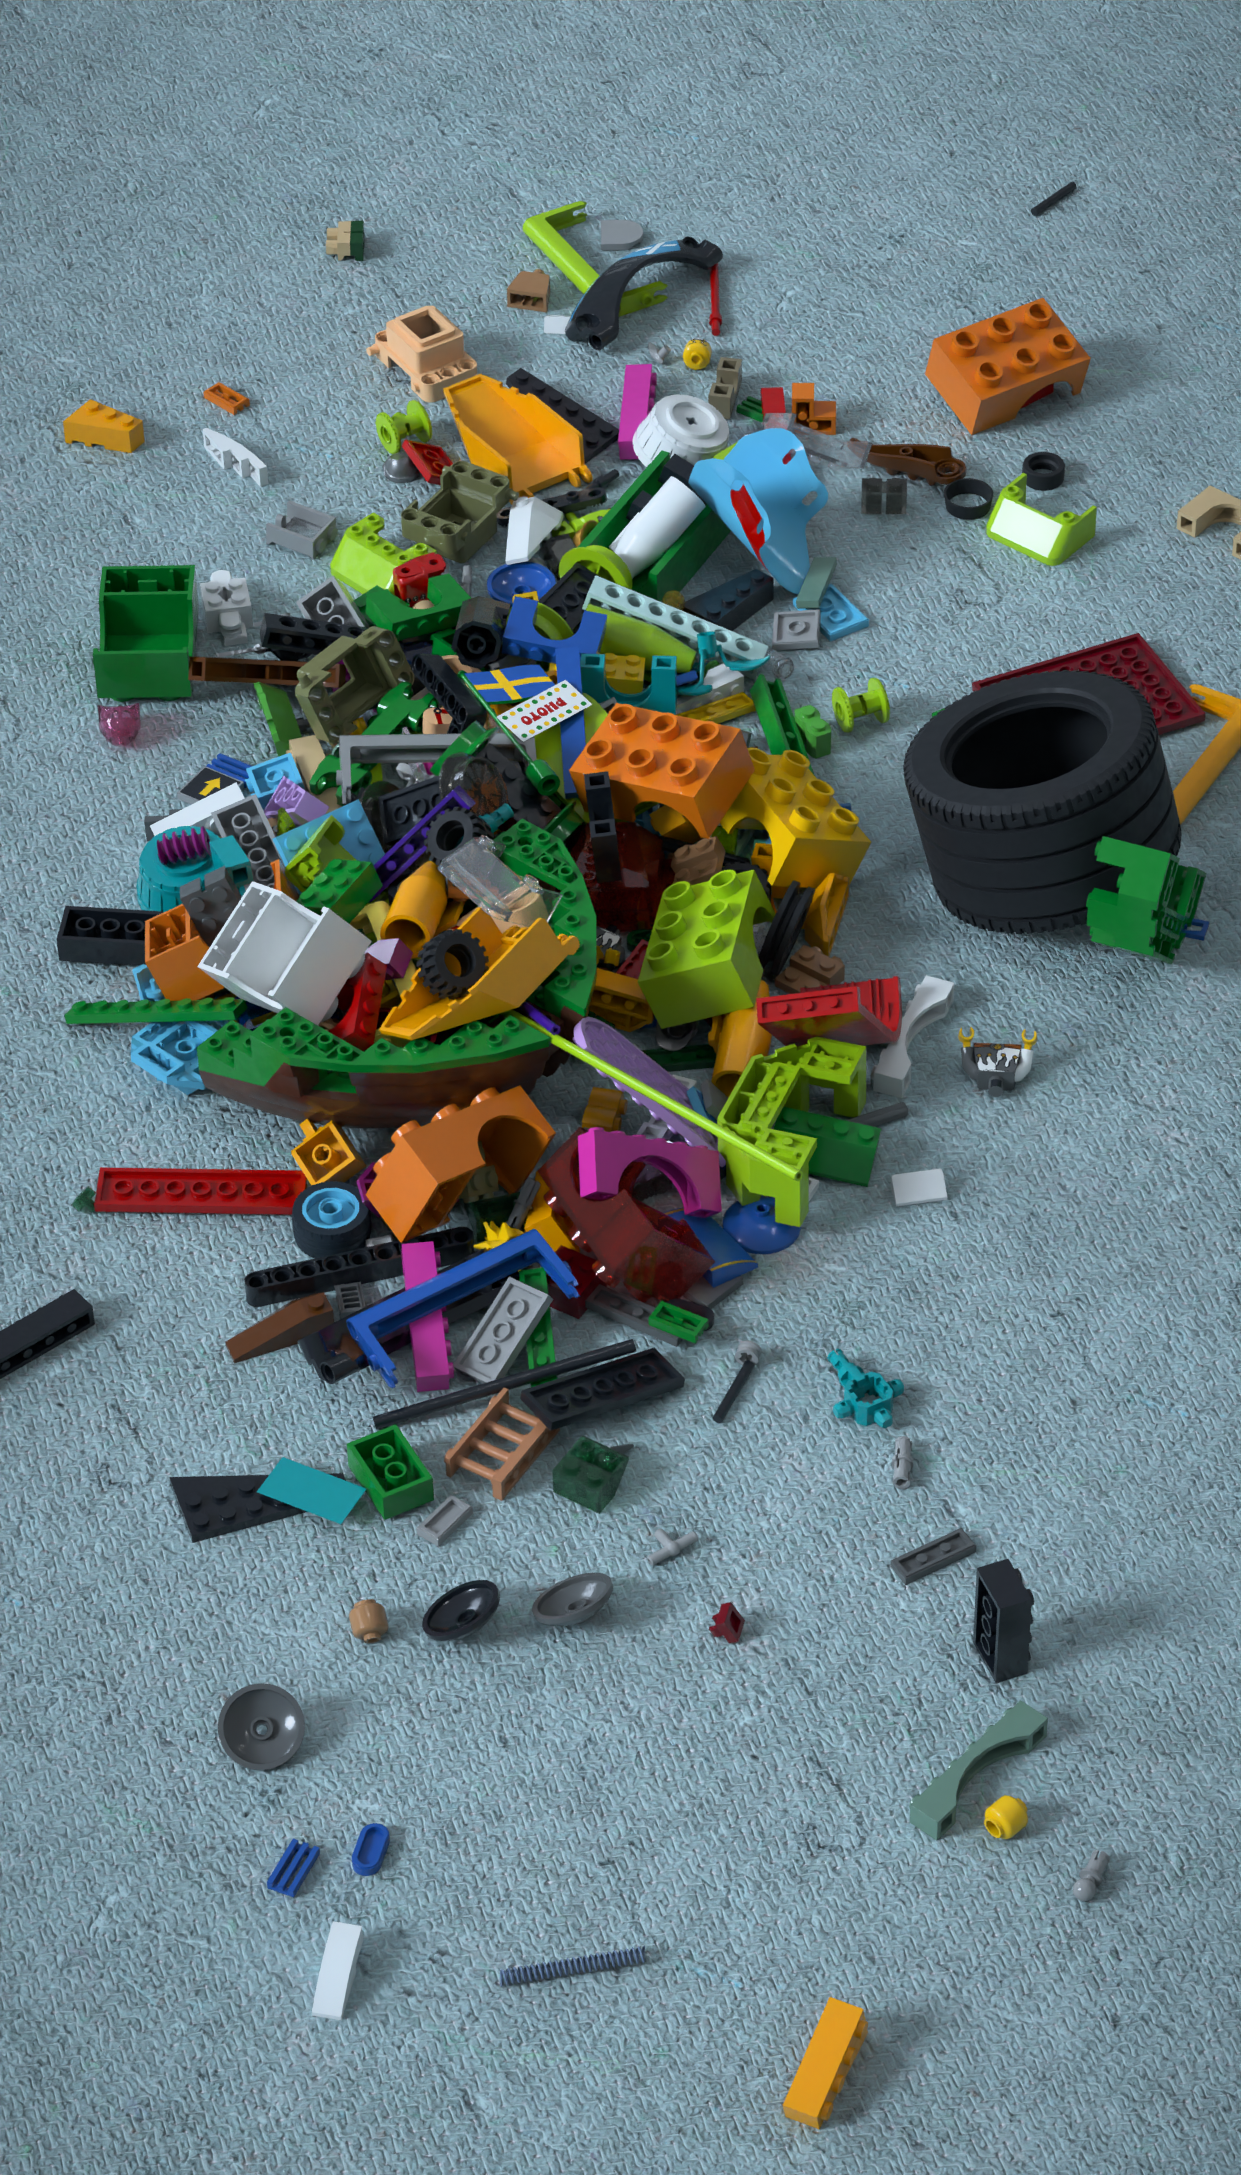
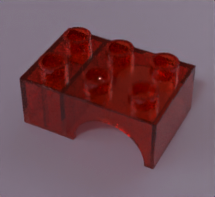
[538,1127,715,1303]

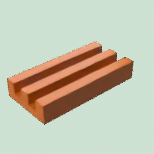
[203,382,250,415]

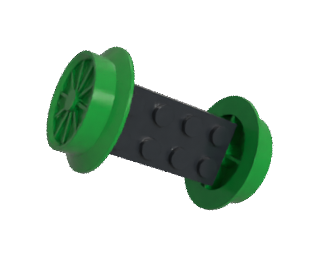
[430,720,585,844]

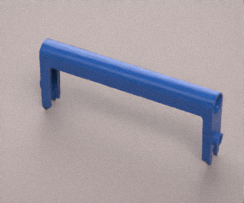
[346,1229,580,1388]

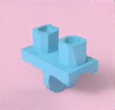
[132,964,165,1001]

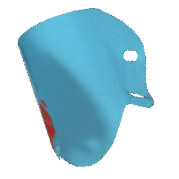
[689,428,828,594]

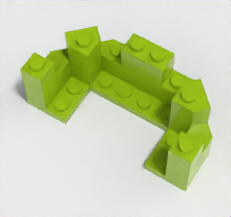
[717,1037,866,1227]

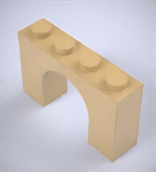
[1177,485,1241,560]

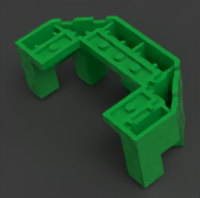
[1086,836,1207,964]

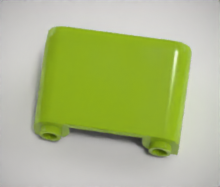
[285,815,390,906]

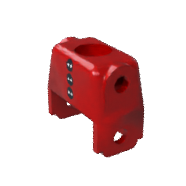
[393,552,446,608]

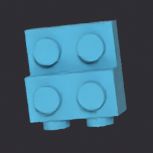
[245,752,305,811]

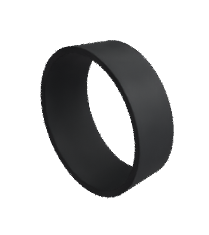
[944,478,993,520]

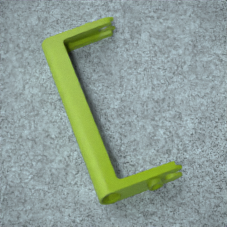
[522,201,668,317]

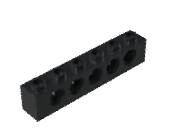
[259,613,404,655]

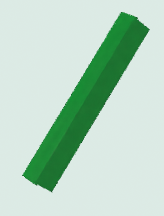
[750,674,815,776]

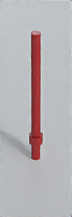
[709,263,722,336]

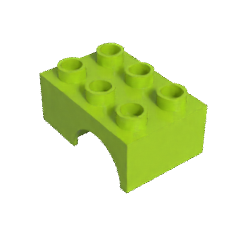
[638,870,776,1029]

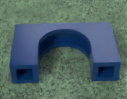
[502,596,607,664]

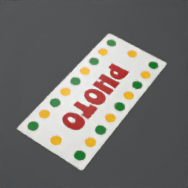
[497,680,592,742]

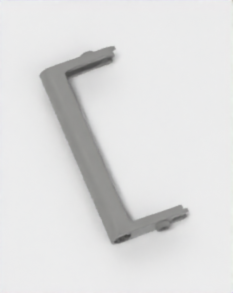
[336,733,537,804]

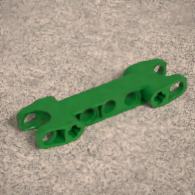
[309,681,439,806]

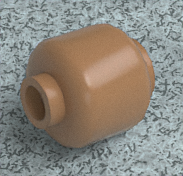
[349,1599,389,1644]

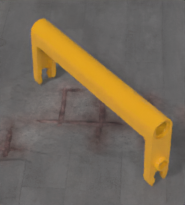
[1173,684,1241,825]

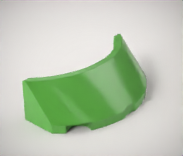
[253,682,302,757]

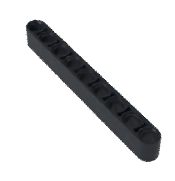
[244,1227,475,1307]

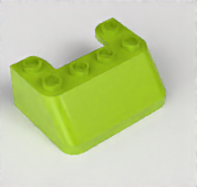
[330,512,437,595]

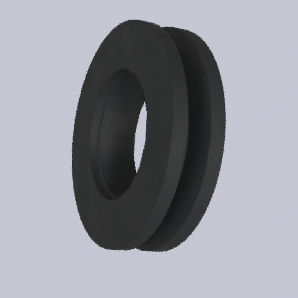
[758,880,815,976]

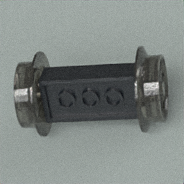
[359,752,508,854]

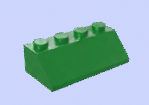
[774,1106,881,1187]

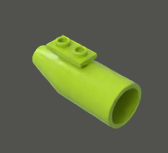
[586,604,697,683]

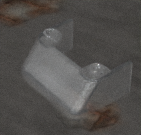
[438,835,563,927]

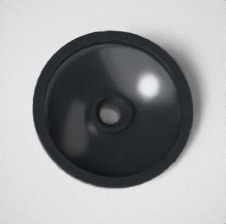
[422,1580,500,1641]

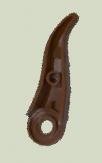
[850,438,967,486]

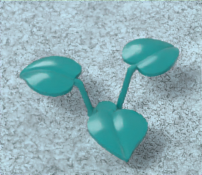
[677,631,770,696]

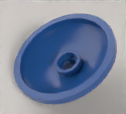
[487,562,556,607]
[722,1195,801,1255]

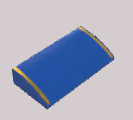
[656,1207,758,1288]

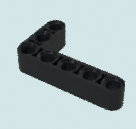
[411,654,487,734]

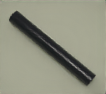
[1031,182,1076,216]
[713,1360,754,1423]

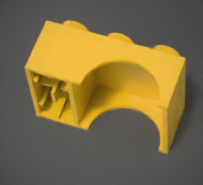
[720,748,871,888]

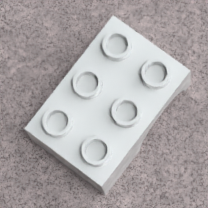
[198,881,372,1025]

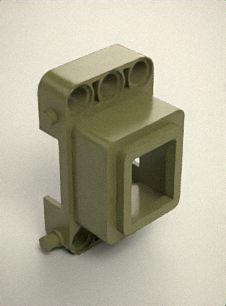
[401,461,519,563]
[295,626,414,748]

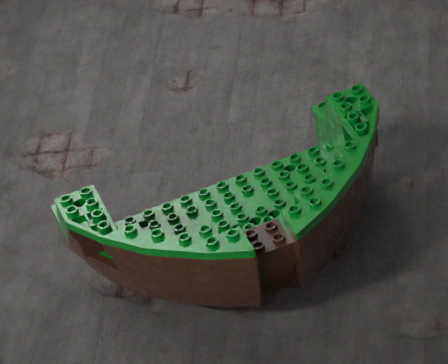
[197,819,597,1128]

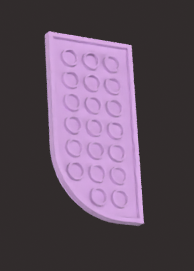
[573,1017,726,1167]

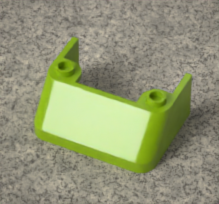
[986,473,1097,566]

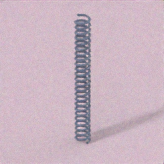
[500,1945,646,1987]

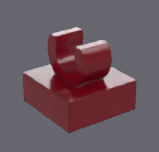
[709,1602,745,1644]

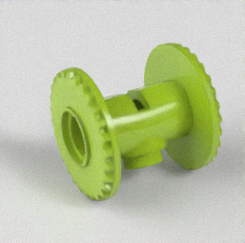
[375,400,433,454]
[832,678,890,733]

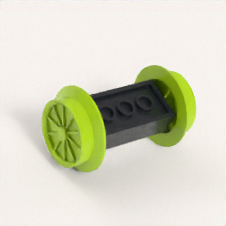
[503,545,633,672]

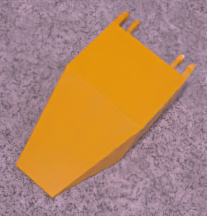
[443,374,593,505]
[379,907,580,1040]

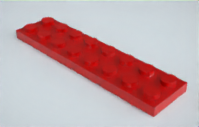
[94,1167,307,1215]

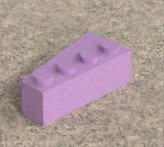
[264,776,329,832]

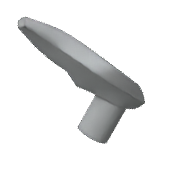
[648,342,671,364]

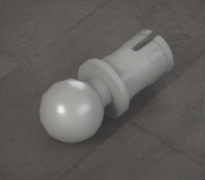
[1073,1850,1110,1901]

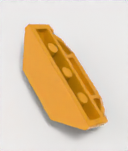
[801,873,849,957]
[589,968,654,1032]

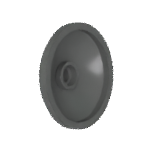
[532,1572,613,1626]
[218,1683,305,1771]

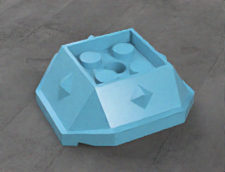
[131,1020,231,1096]

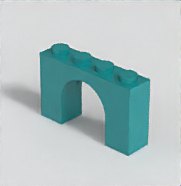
[580,654,677,715]
[209,835,254,897]

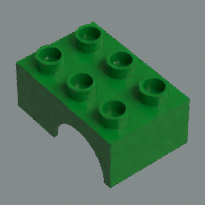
[93,565,199,702]

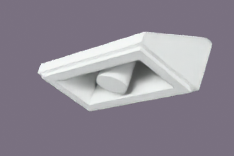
[544,315,571,334]
[891,1169,947,1207]

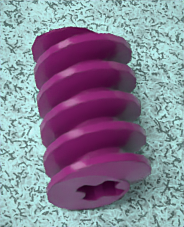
[157,826,211,865]

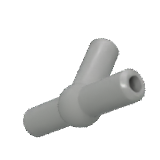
[647,1529,698,1566]

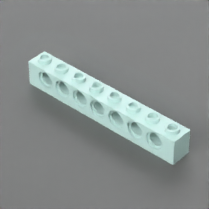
[582,576,768,680]

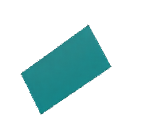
[257,1457,366,1524]

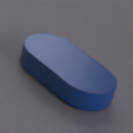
[352,1823,390,1876]

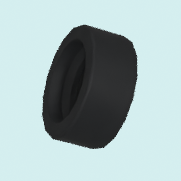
[1022,452,1065,491]

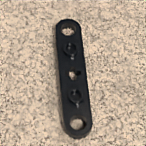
[497,487,607,527]

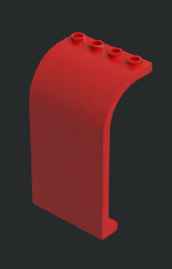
[756,976,902,1047]

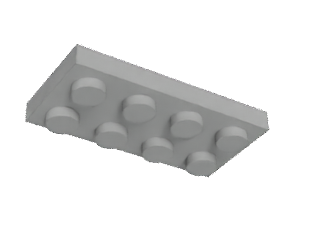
[453,1277,553,1383]

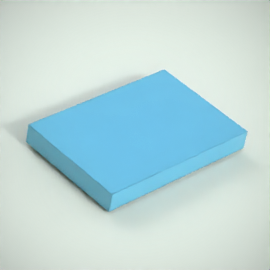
[793,584,869,642]

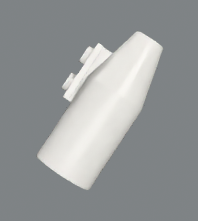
[609,476,706,579]

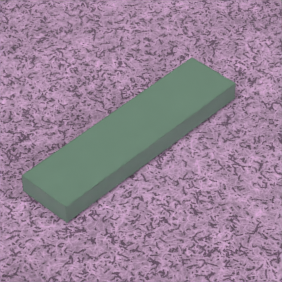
[796,557,837,608]

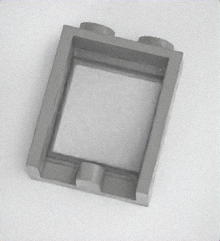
[266,500,338,560]

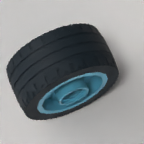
[292,1181,371,1258]

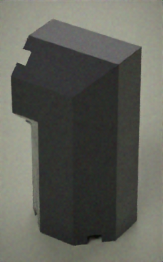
[451,596,510,669]

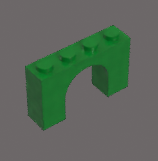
[366,573,471,641]

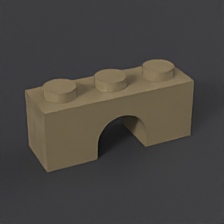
[708,357,742,419]

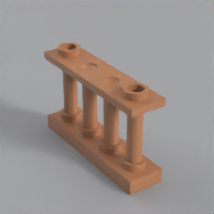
[444,1388,560,1501]

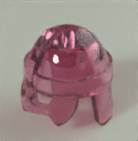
[97,703,141,746]

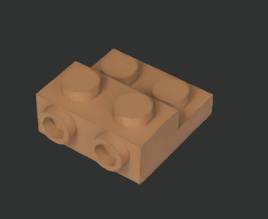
[671,836,726,885]
[775,945,845,994]

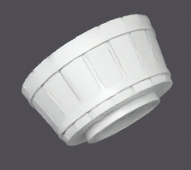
[633,394,729,467]

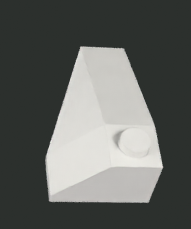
[505,496,564,565]

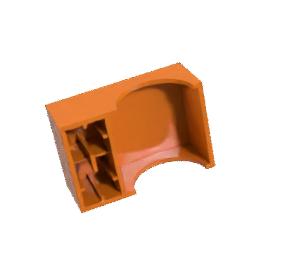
[925,298,1091,435]
[569,703,755,839]
[145,859,300,1001]
[366,1085,556,1243]

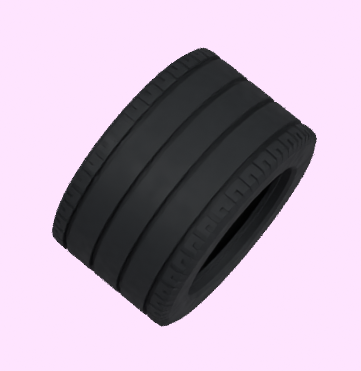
[903,670,1182,934]

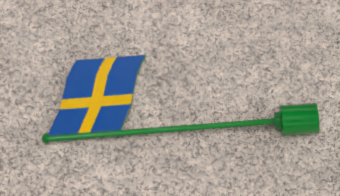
[458,665,560,796]

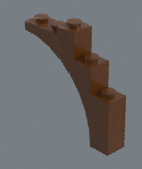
[188,656,346,688]

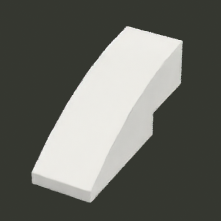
[312,1921,363,2020]

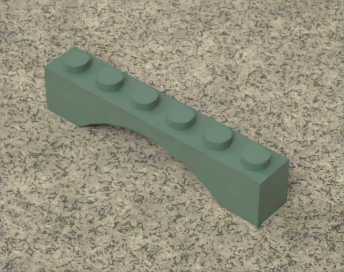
[909,1700,1048,1841]

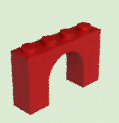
[328,953,387,1051]

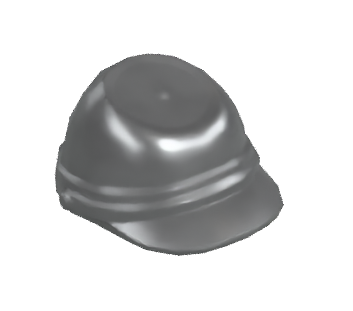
[382,452,419,483]
[656,1021,698,1051]

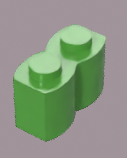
[794,705,831,759]

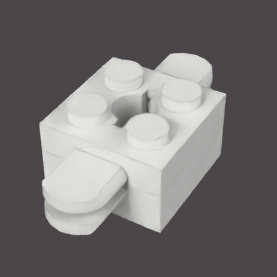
[200,570,253,637]

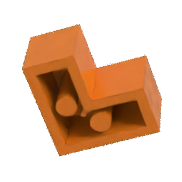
[792,383,836,435]

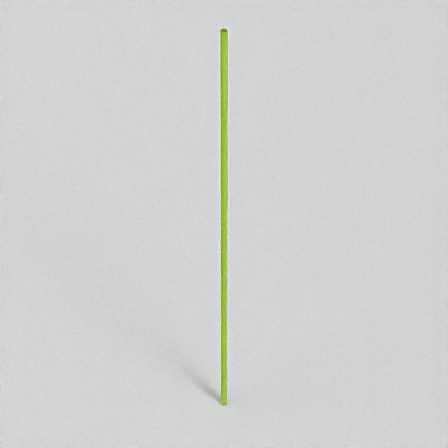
[364,932,803,1181]

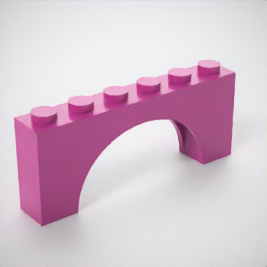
[578,1127,722,1218]

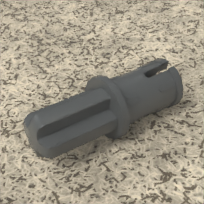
[506,1178,541,1230]

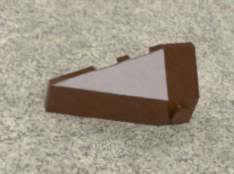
[225,1292,334,1364]

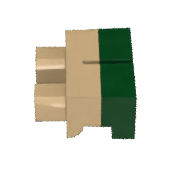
[326,221,365,261]

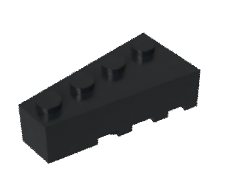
[680,569,774,631]

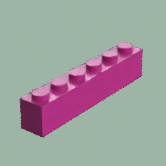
[618,364,657,460]
[402,1241,454,1392]

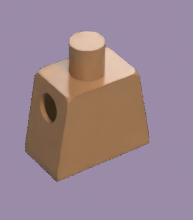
[507,269,550,312]

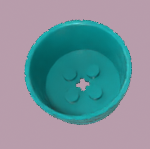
[136,826,221,913]

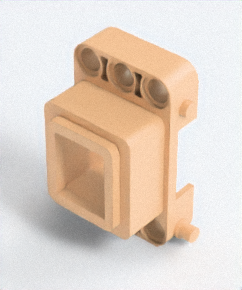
[366,306,477,402]

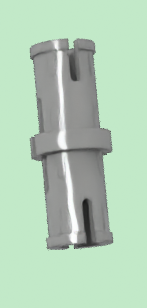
[892,1436,913,1489]

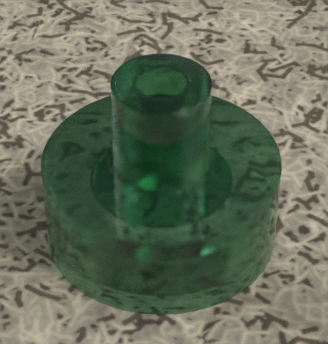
[71,1186,96,1213]

